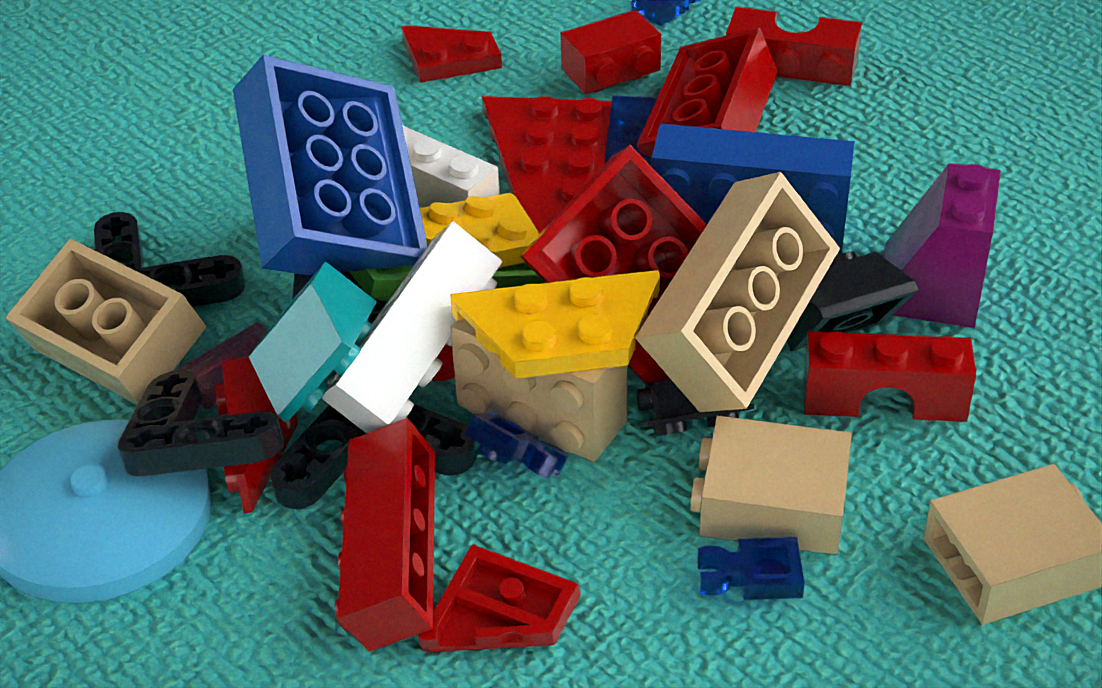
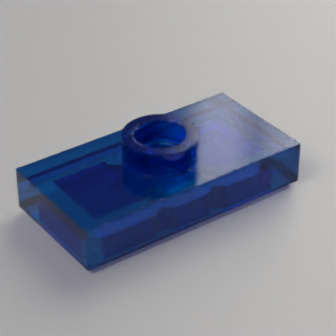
[605,96,657,166]

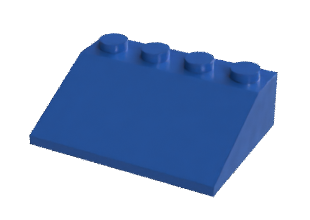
[233,55,428,275]

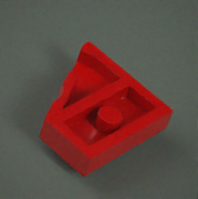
[401,25,502,83]
[418,544,581,652]

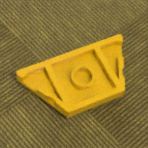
[420,193,540,268]
[450,270,660,379]

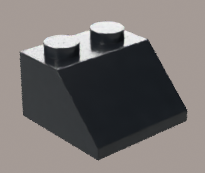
[787,251,919,352]

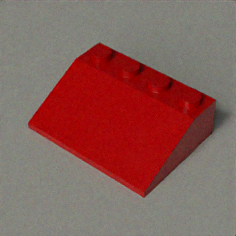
[520,145,707,384]

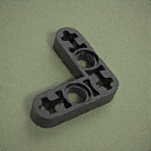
[94,212,245,307]
[117,370,284,476]
[271,404,476,509]

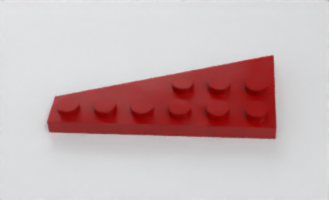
[482,96,612,233]

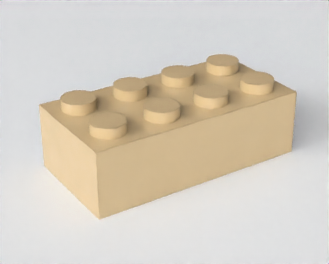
[635,172,840,412]

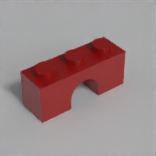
[726,7,862,86]
[803,331,976,422]

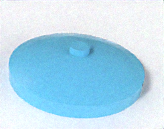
[0,419,212,603]

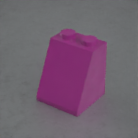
[883,163,1001,328]

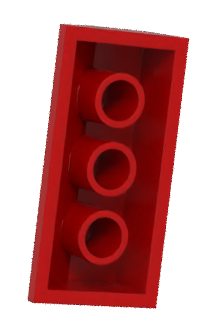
[637,27,778,158]

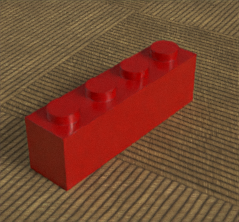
[335,418,435,652]

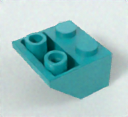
[249,261,377,423]

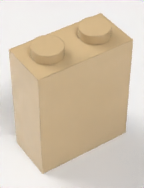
[690,416,852,555]
[923,464,1102,625]

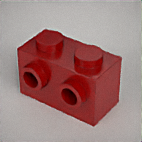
[560,10,661,94]

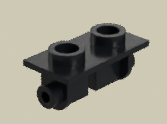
[636,380,755,436]

